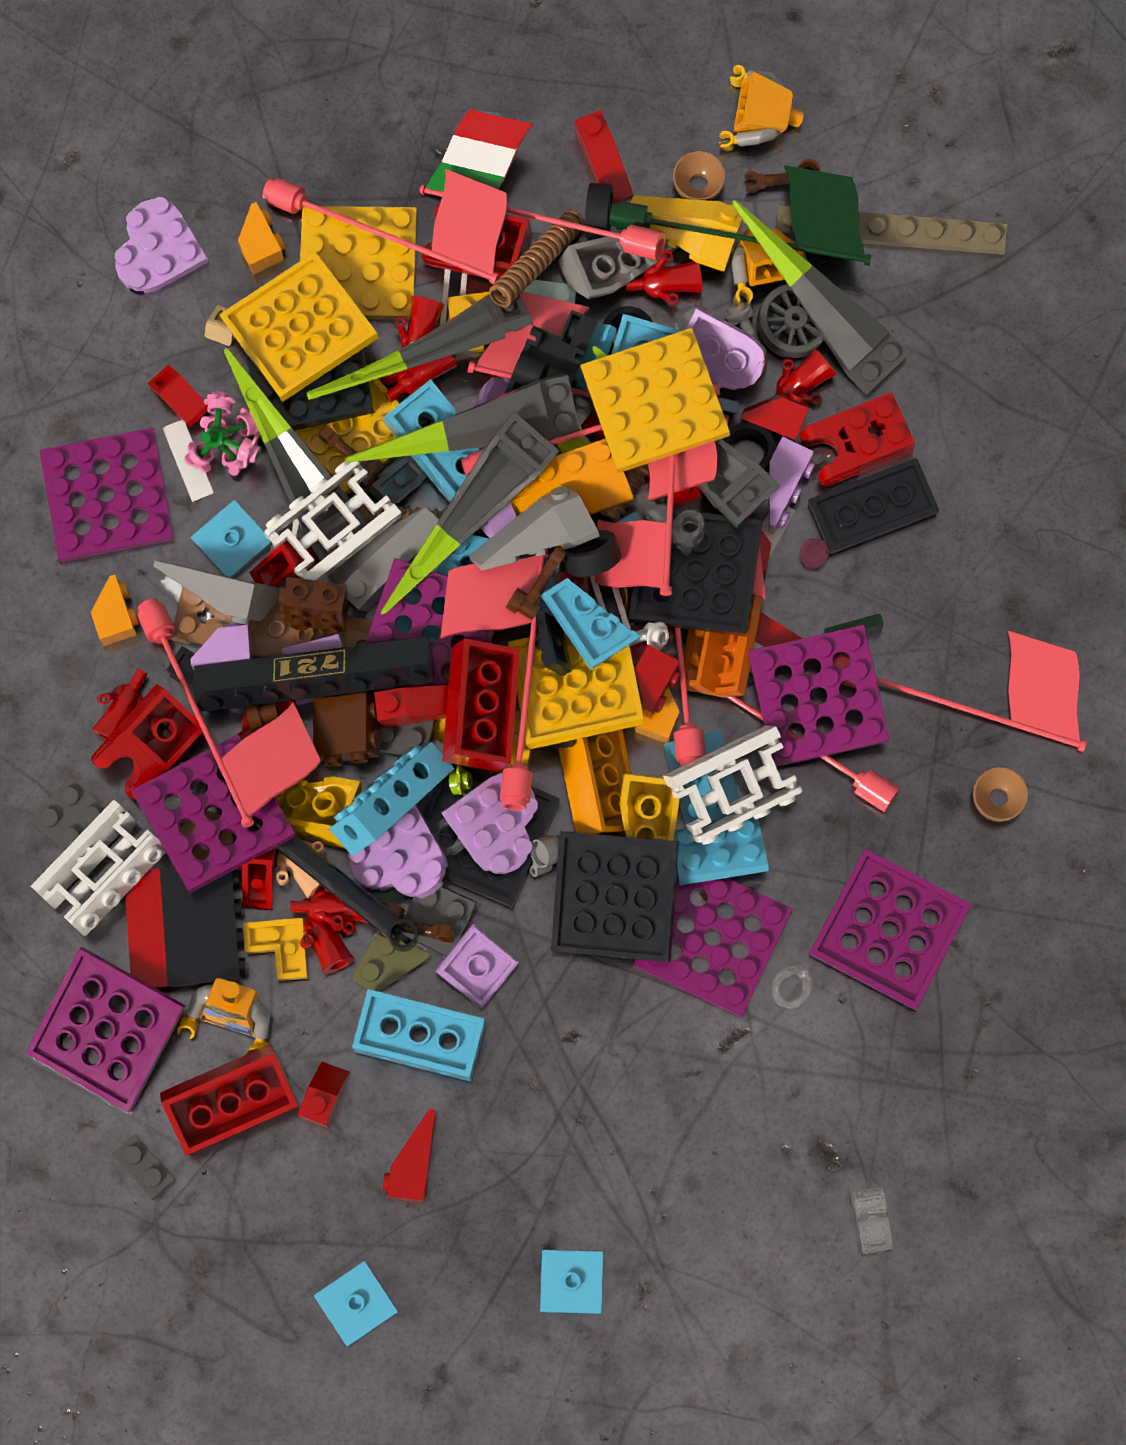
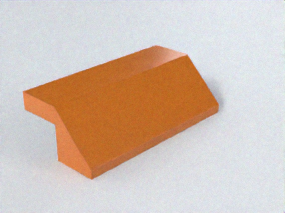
[677,585,765,697]

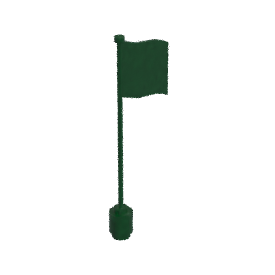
[609,165,872,266]

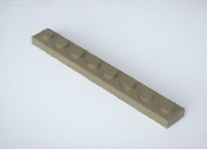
[776,205,1007,255]

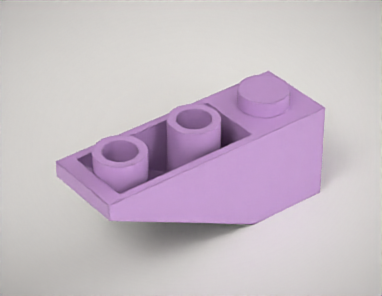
[768,437,816,535]

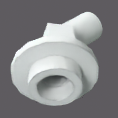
[725,300,757,338]
[630,622,669,650]

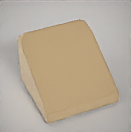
[205,305,235,346]

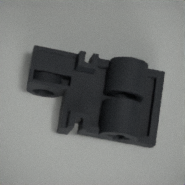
[505,310,598,394]

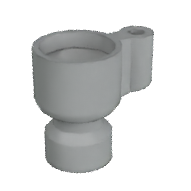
[530,831,571,877]

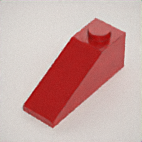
[574,110,634,203]
[374,685,449,728]
[383,1109,437,1203]

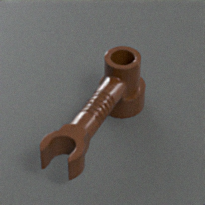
[744,159,820,193]
[318,424,385,491]
[505,547,566,620]
[245,703,280,730]
[377,903,455,943]

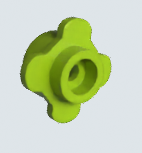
[449,765,473,795]

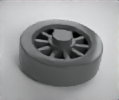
[757,284,824,358]

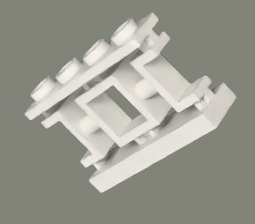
[264,461,402,581]
[663,725,803,845]
[31,800,166,936]

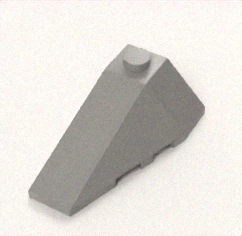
[558,233,679,299]
[469,486,599,571]
[329,507,439,612]
[153,560,280,625]

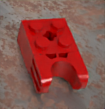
[421,204,532,278]
[799,392,915,486]
[91,684,203,800]

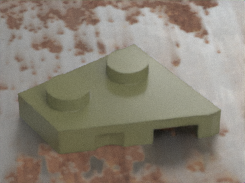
[350,931,431,992]

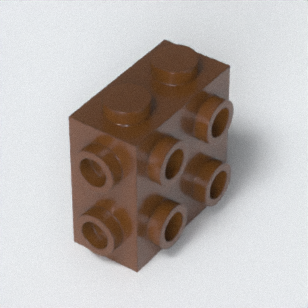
[278,577,349,634]
[313,691,382,766]

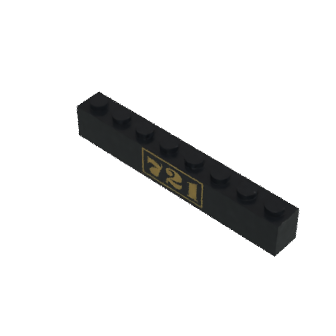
[193,637,434,712]

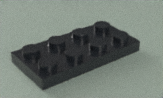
[808,458,939,554]

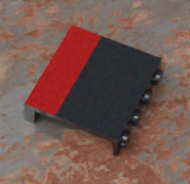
[125,867,247,988]

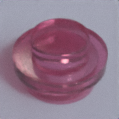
[799,538,829,568]

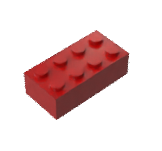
[442,638,520,772]
[160,1043,298,1156]

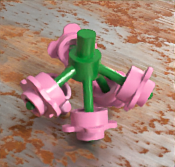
[184,391,261,476]

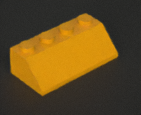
[510,439,634,517]
[558,729,632,836]

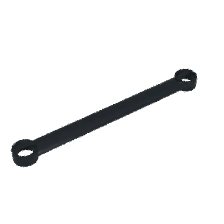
[205,774,418,952]

